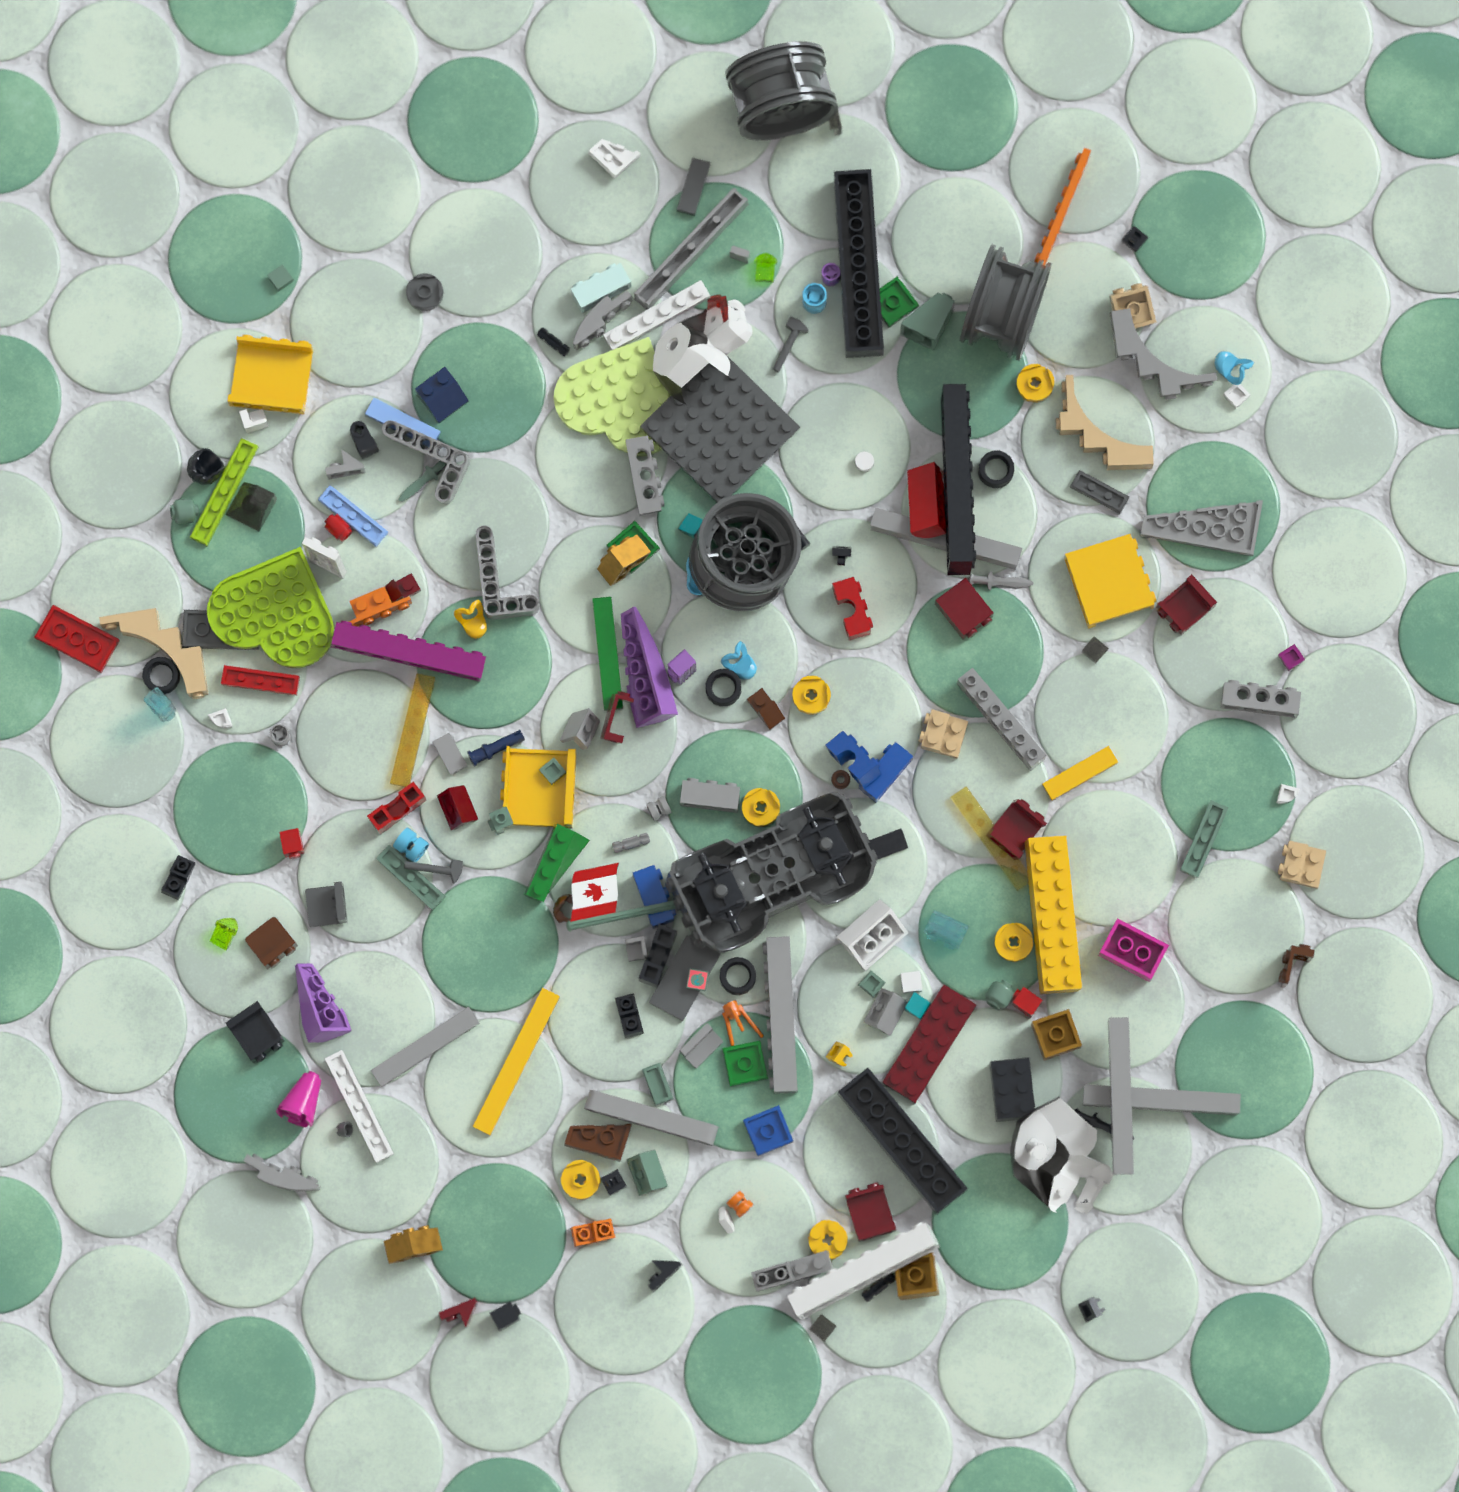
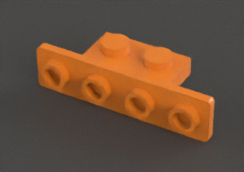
[348,586,412,627]

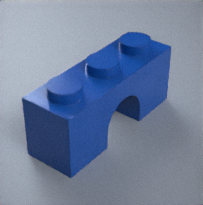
[825,731,882,789]

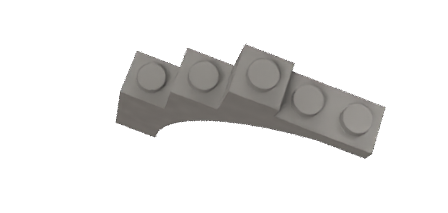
[1110,309,1217,400]

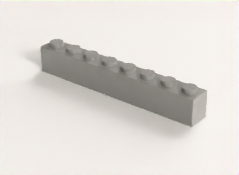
[763,936,797,1094]

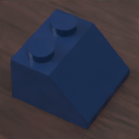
[415,367,469,423]

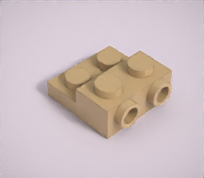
[1109,283,1157,328]
[919,709,968,759]
[1278,840,1326,889]

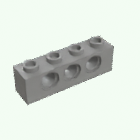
[625,436,665,516]
[1220,680,1301,718]

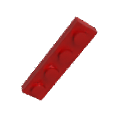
[221,665,300,696]

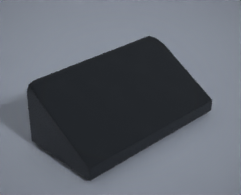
[868,828,908,859]

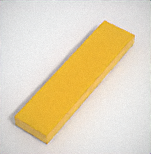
[1042,746,1118,801]

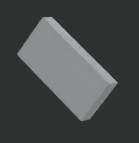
[432,733,468,775]

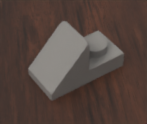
[325,450,366,480]

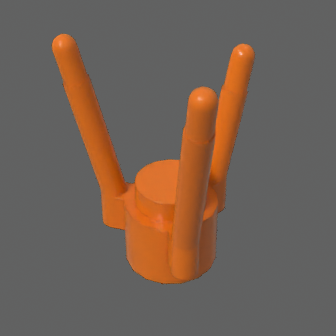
[722,1000,764,1046]

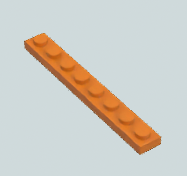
[1034,148,1091,265]

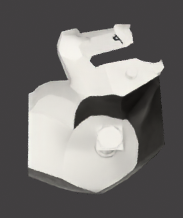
[653,300,752,405]
[1010,1096,1113,1214]

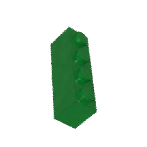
[524,824,590,903]

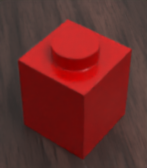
[279,828,304,859]
[1012,987,1043,1018]

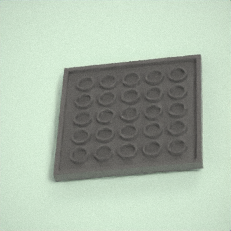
[640,356,800,503]

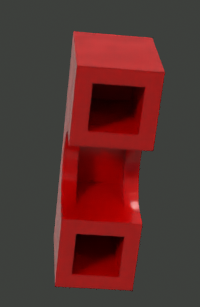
[832,577,873,640]
[367,781,427,835]

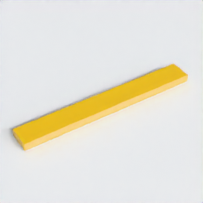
[473,988,560,1136]

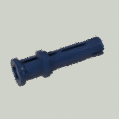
[467,729,525,767]

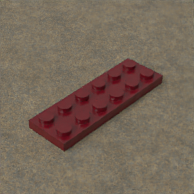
[882,985,977,1103]

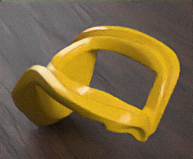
[454,600,487,639]

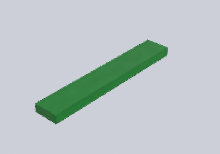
[592,596,623,711]

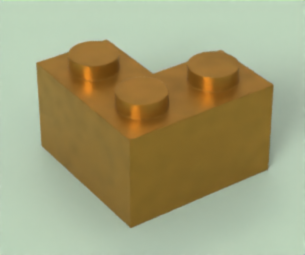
[597,535,651,586]
[384,1225,443,1264]

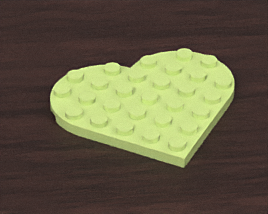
[554,337,671,456]

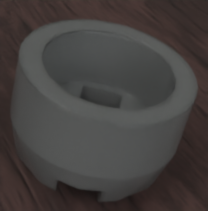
[336,1122,353,1137]

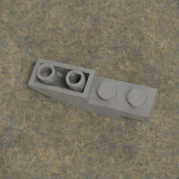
[573,291,632,350]
[244,1154,321,1191]
[751,1251,833,1291]

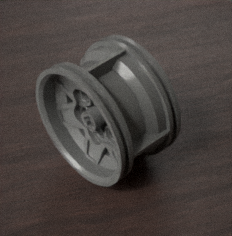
[725,41,838,140]
[960,244,1052,361]
[689,493,801,611]

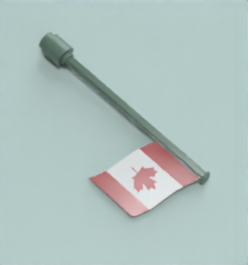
[566,863,676,932]

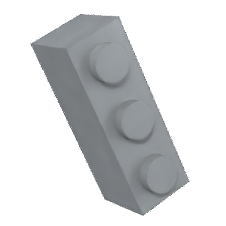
[680,778,740,813]

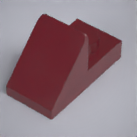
[385,573,421,603]
[438,1298,478,1328]

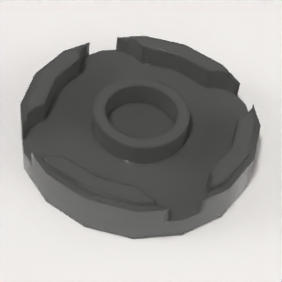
[406,273,444,311]

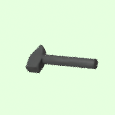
[773,316,808,372]
[404,859,463,884]

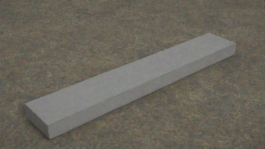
[371,1007,480,1087]

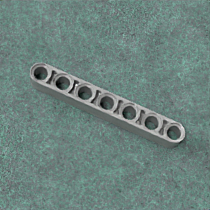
[584,1090,718,1146]

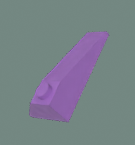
[295,963,352,1043]

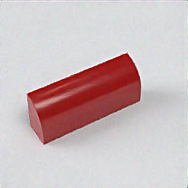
[907,462,946,538]

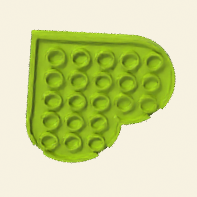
[207,547,334,668]

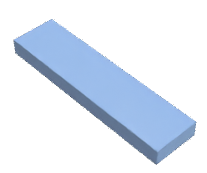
[365,398,441,447]
[318,485,388,547]

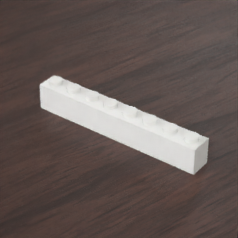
[788,1223,940,1320]

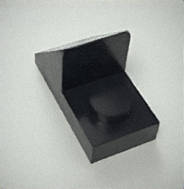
[648,1260,682,1292]

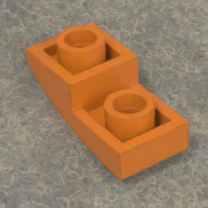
[571,1219,615,1247]

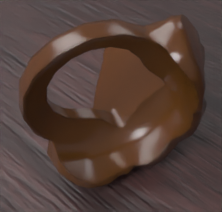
[553,894,573,923]

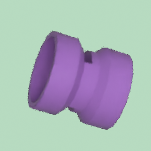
[822,263,840,286]

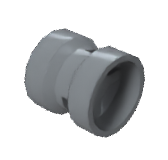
[270,724,291,746]
[646,796,672,821]

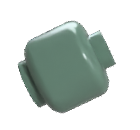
[170,498,199,524]
[985,980,1014,1010]

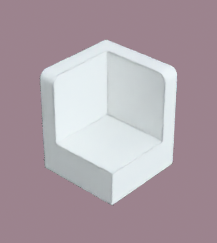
[239,409,269,433]

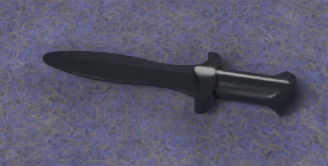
[1074,1108,1134,1140]

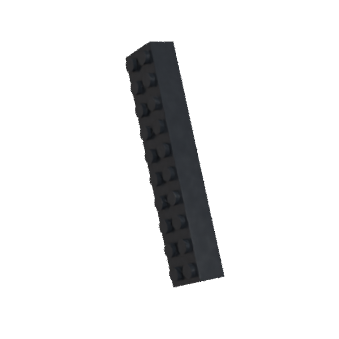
[834,169,884,358]
[941,384,976,575]

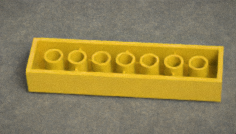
[1024,836,1082,994]

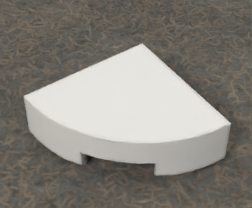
[208,708,233,728]
[1276,784,1300,804]
[719,1206,735,1234]

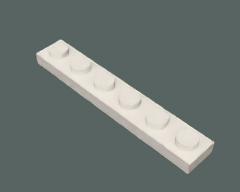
[603,280,711,350]
[325,1050,394,1163]

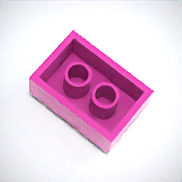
[1098,918,1169,982]

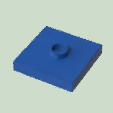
[743,1105,794,1156]

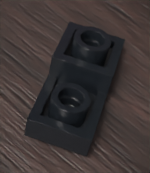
[161,855,196,900]
[615,993,644,1038]

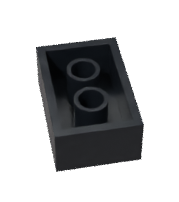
[989,1057,1035,1122]

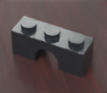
[638,924,677,988]

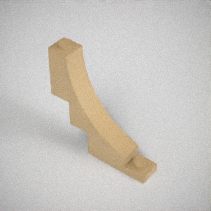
[99,608,208,699]

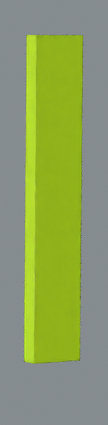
[190,438,259,547]

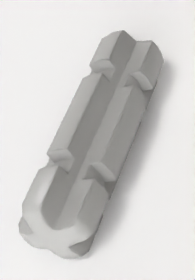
[612,833,650,853]

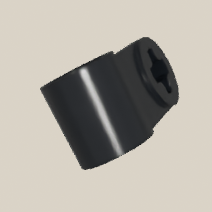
[350,421,379,459]

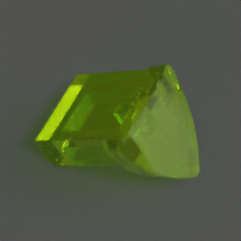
[754,253,777,283]
[210,918,238,950]

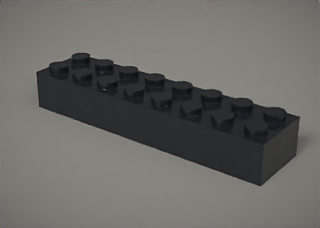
[837,1067,968,1215]

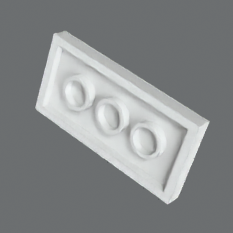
[302,537,346,578]

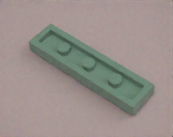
[1180,800,1228,878]
[376,845,446,911]

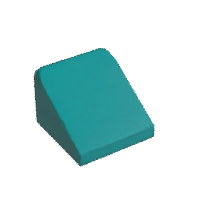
[678,513,703,539]
[904,992,931,1020]

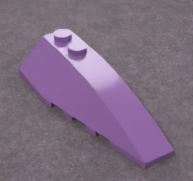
[621,607,678,728]

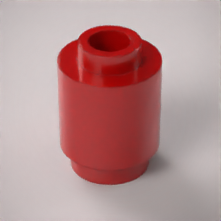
[324,514,353,542]

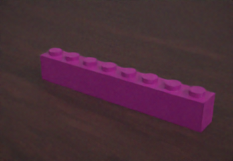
[331,621,486,682]

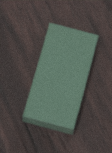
[642,1063,674,1106]

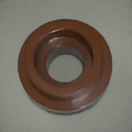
[831,770,850,789]

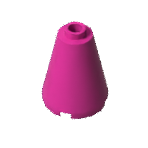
[276,1071,321,1128]

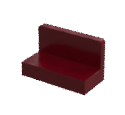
[437,785,478,830]

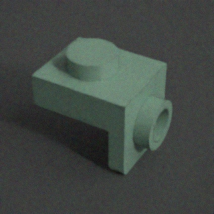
[488,807,513,835]

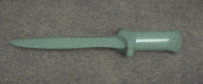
[399,456,447,502]

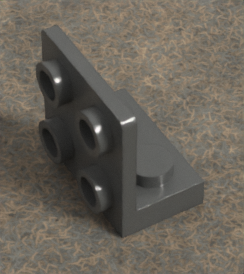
[305,881,347,927]

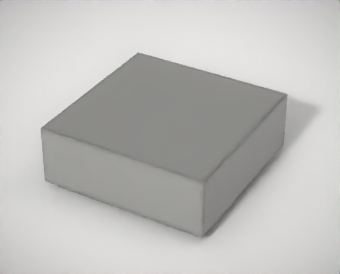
[730,246,750,263]

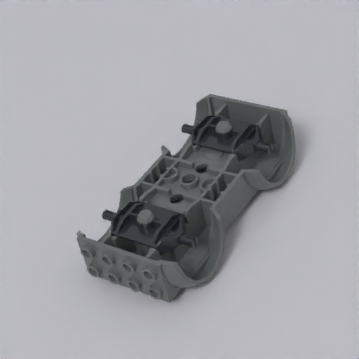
[665,792,878,952]

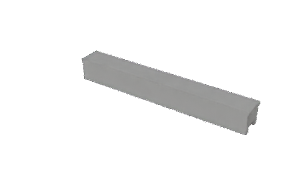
[634,188,749,310]
[870,508,1022,570]
[1108,1017,1134,1175]
[1083,1084,1241,1115]

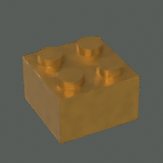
[1031,1009,1082,1061]
[895,1252,939,1300]

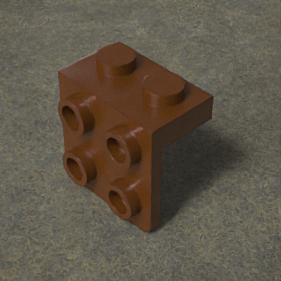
[245,917,298,969]
[1278,944,1315,988]

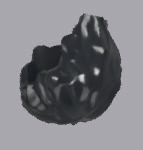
[187,448,225,485]

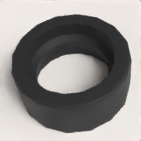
[978,450,1014,488]
[142,657,180,695]
[705,669,741,706]
[720,957,756,995]

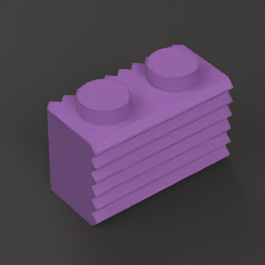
[667,649,697,684]

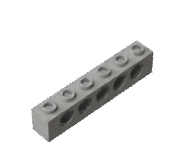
[957,668,1046,771]

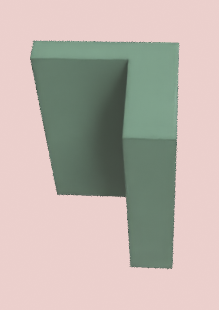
[627,1150,668,1196]

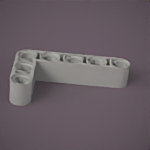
[382,420,470,504]
[476,525,540,620]

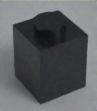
[490,1302,522,1331]

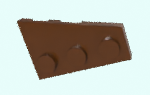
[564,1124,632,1162]

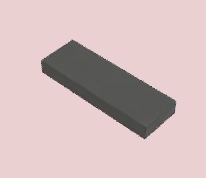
[677,158,710,216]
[1070,470,1129,514]

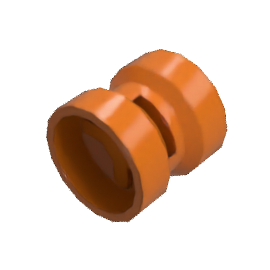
[726,1190,754,1218]

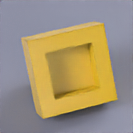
[826,1041,853,1067]

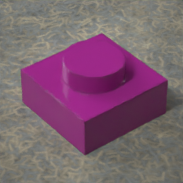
[1278,644,1305,671]

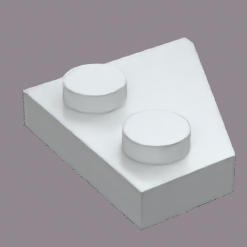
[588,139,641,179]

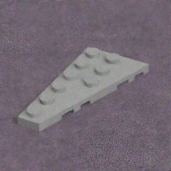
[1140,500,1263,556]

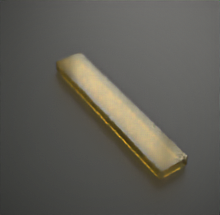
[390,673,436,787]
[950,786,1029,891]

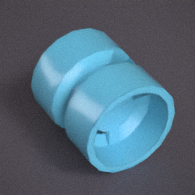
[802,283,827,314]
[393,827,429,862]

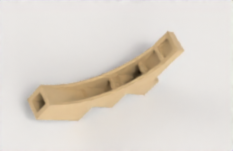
[1056,375,1154,470]

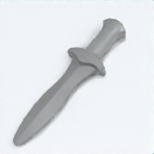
[968,571,1033,590]

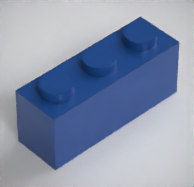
[858,742,913,803]
[633,865,677,929]

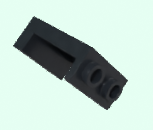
[225,1001,285,1063]

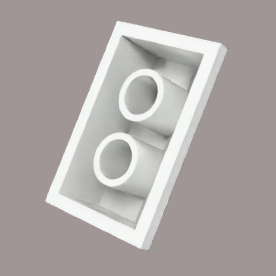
[837,899,908,971]

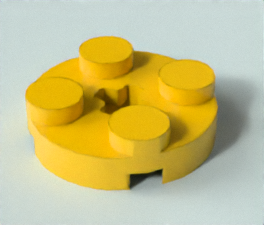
[1016,364,1055,402]
[792,676,831,715]
[742,788,780,827]
[994,923,1033,962]
[561,1160,600,1200]
[808,1220,848,1260]

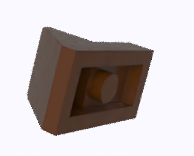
[747,688,785,730]

